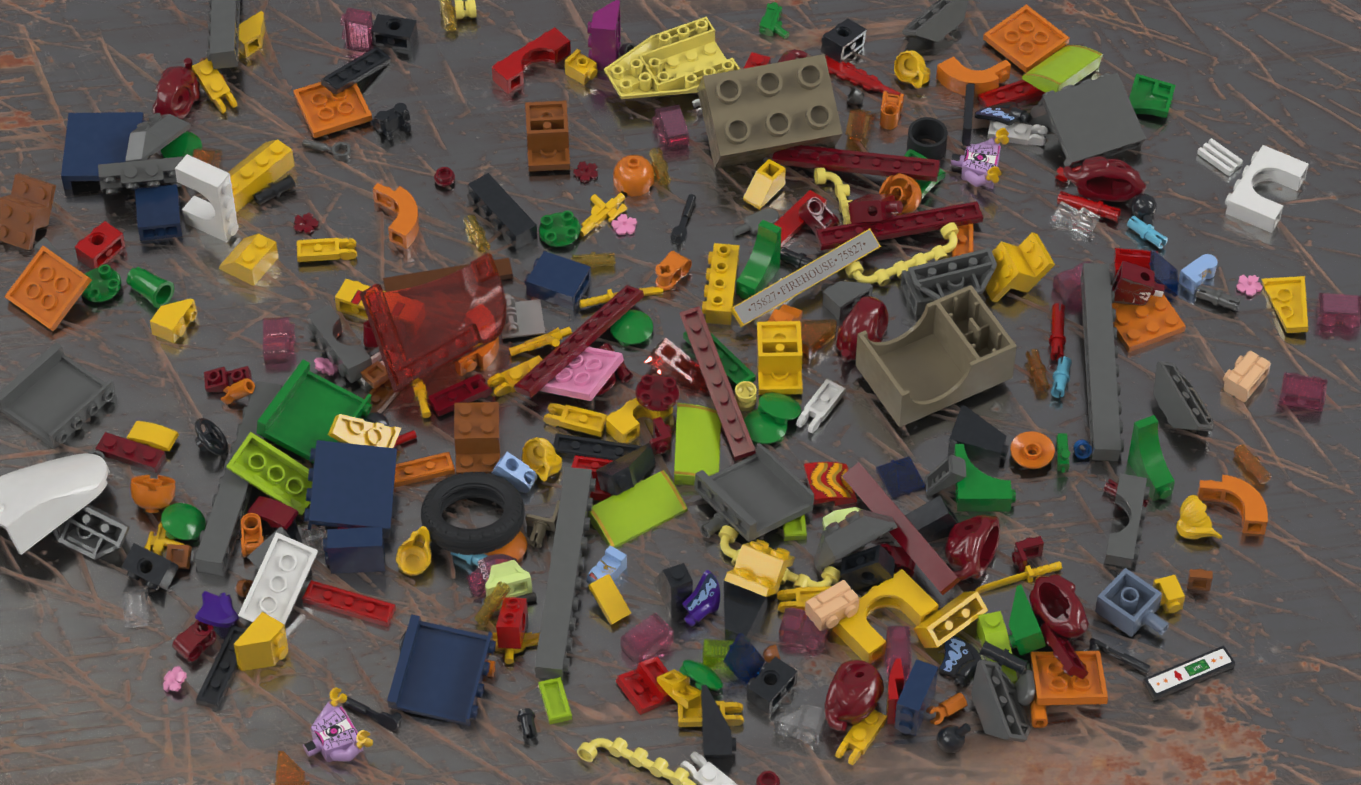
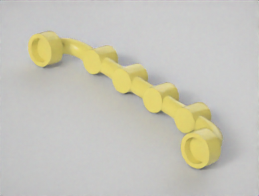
[814,167,852,225]
[845,223,959,286]
[718,525,841,589]
[577,737,696,785]

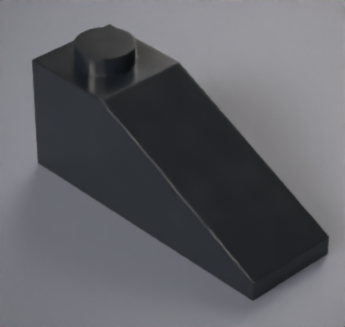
[596,443,656,495]
[701,685,736,759]

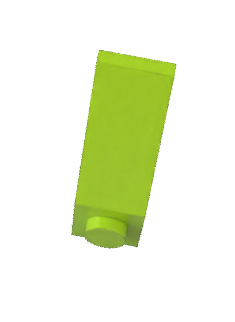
[976,611,1018,684]

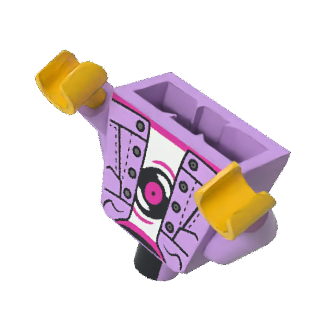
[951,128,1009,189]
[303,687,373,762]

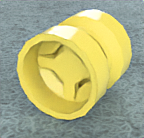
[455,0,477,20]
[735,381,757,412]

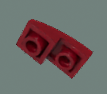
[204,366,252,392]
[247,496,299,530]

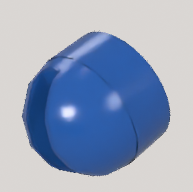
[1073,439,1092,459]

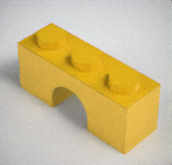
[606,398,673,444]

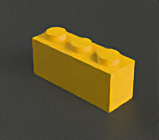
[913,591,988,648]

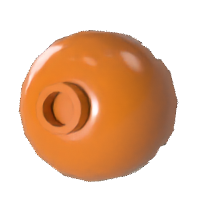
[613,155,655,197]
[879,173,922,216]
[130,475,176,513]

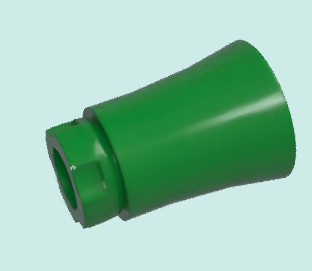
[126,267,174,308]

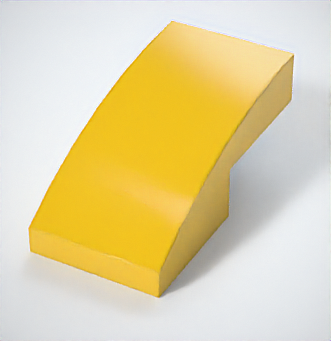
[127,421,179,451]
[657,669,701,709]

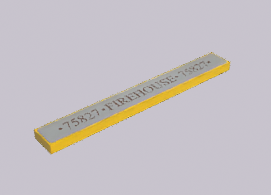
[730,229,881,327]

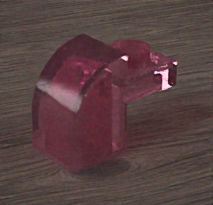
[467,554,519,597]

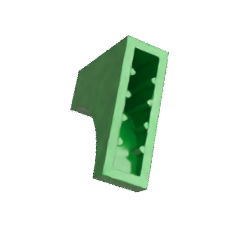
[736,220,781,300]
[1127,415,1175,501]
[954,444,1016,512]

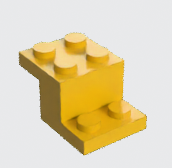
[985,232,1055,302]
[757,321,803,395]
[724,539,795,597]

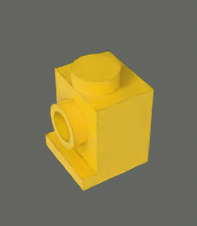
[565,49,597,85]
[1152,575,1185,613]

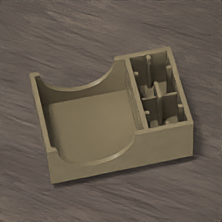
[697,54,843,168]
[855,285,1017,428]

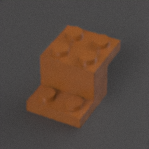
[525,100,570,171]
[0,173,56,250]
[454,402,500,474]

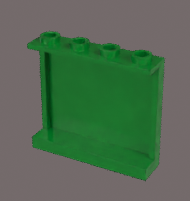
[256,359,372,463]

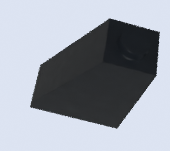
[948,405,1009,466]
[905,496,959,543]
[654,563,693,618]
[723,580,767,649]

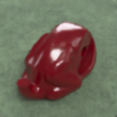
[152,58,200,120]
[1063,156,1146,203]
[836,296,889,363]
[945,515,1000,580]
[1029,574,1089,639]
[825,659,884,731]

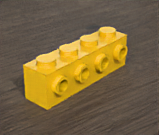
[702,243,739,325]

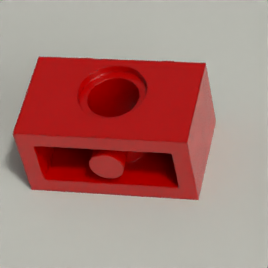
[75,221,126,270]
[496,597,528,649]

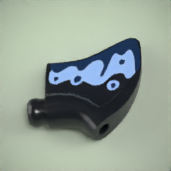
[975,102,1032,126]
[938,636,982,688]

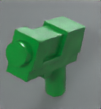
[759,2,790,39]
[1055,433,1070,473]

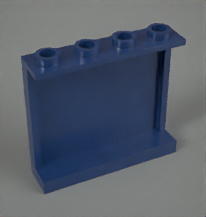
[61,112,145,190]
[304,440,397,538]
[387,614,496,726]

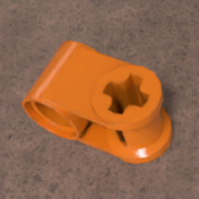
[880,91,904,130]
[655,251,692,291]
[241,513,264,558]

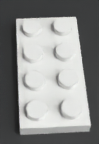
[238,532,318,625]

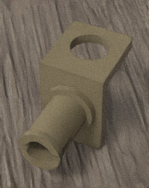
[525,500,560,548]

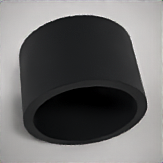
[907,117,948,160]

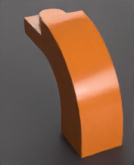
[936,56,1011,97]
[373,183,419,249]
[455,304,499,377]
[1197,475,1268,535]

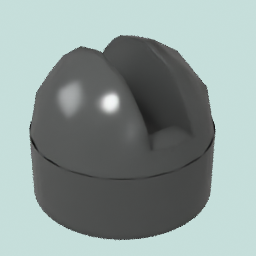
[619,43,636,56]
[847,87,864,105]

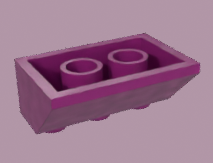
[587,0,621,71]

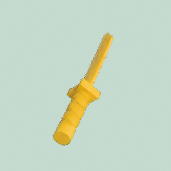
[579,287,663,308]
[413,368,431,418]
[975,561,1062,594]

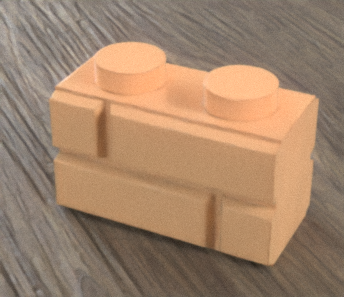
[1223,351,1271,402]
[805,580,859,631]

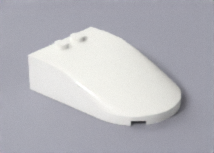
[0,453,110,555]

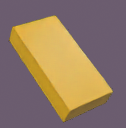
[588,574,631,625]

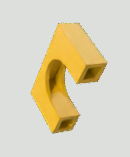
[832,569,938,664]

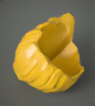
[894,50,930,89]
[521,437,562,482]
[1176,495,1222,539]
[395,526,432,576]

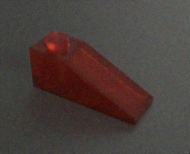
[644,338,708,395]

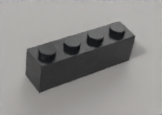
[467,173,537,250]

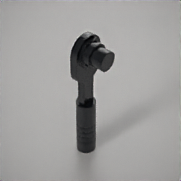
[670,194,696,245]
[1088,638,1150,674]
[342,696,402,731]

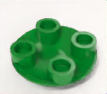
[161,131,202,158]
[539,211,581,247]
[81,264,122,302]
[610,310,654,347]
[758,392,802,424]
[744,409,787,445]
[161,503,206,540]
[680,659,723,691]

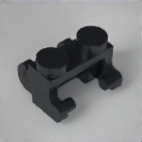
[372,103,411,140]

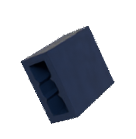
[135,185,182,241]
[524,251,591,311]
[323,527,385,574]
[894,659,938,736]

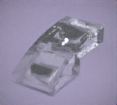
[1051,201,1100,234]

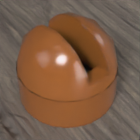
[235,579,253,598]
[763,644,781,663]

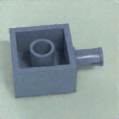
[1095,568,1170,637]

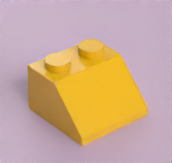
[219,233,279,286]
[234,612,289,671]

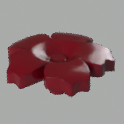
[573,161,598,182]
[293,212,319,234]

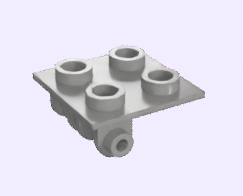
[498,295,545,339]

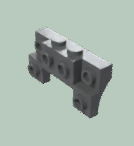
[98,157,183,195]

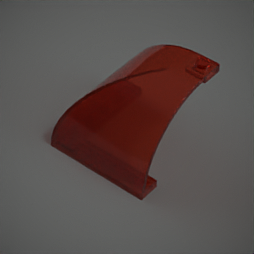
[359,253,506,392]

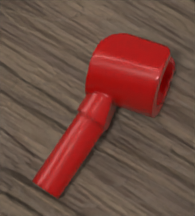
[1055,165,1082,183]

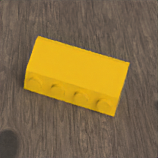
[228,139,295,213]

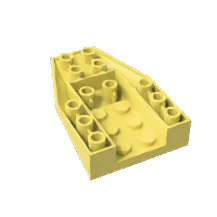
[604,17,740,99]

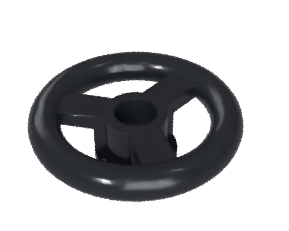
[195,418,228,456]

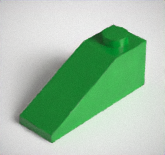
[1008,584,1046,656]

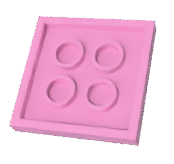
[539,347,624,401]

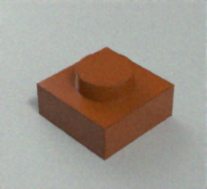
[361,361,392,389]
[166,544,192,569]
[1187,569,1213,591]

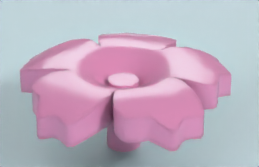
[611,214,637,235]
[1236,275,1263,296]
[314,357,339,376]
[163,666,187,693]

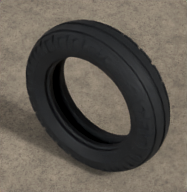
[421,472,525,555]

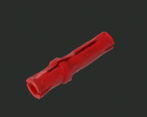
[1057,191,1121,222]
[1049,303,1066,361]

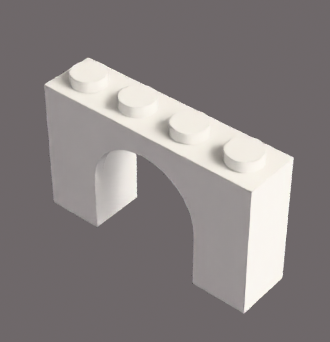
[1225,145,1309,233]
[175,154,238,242]

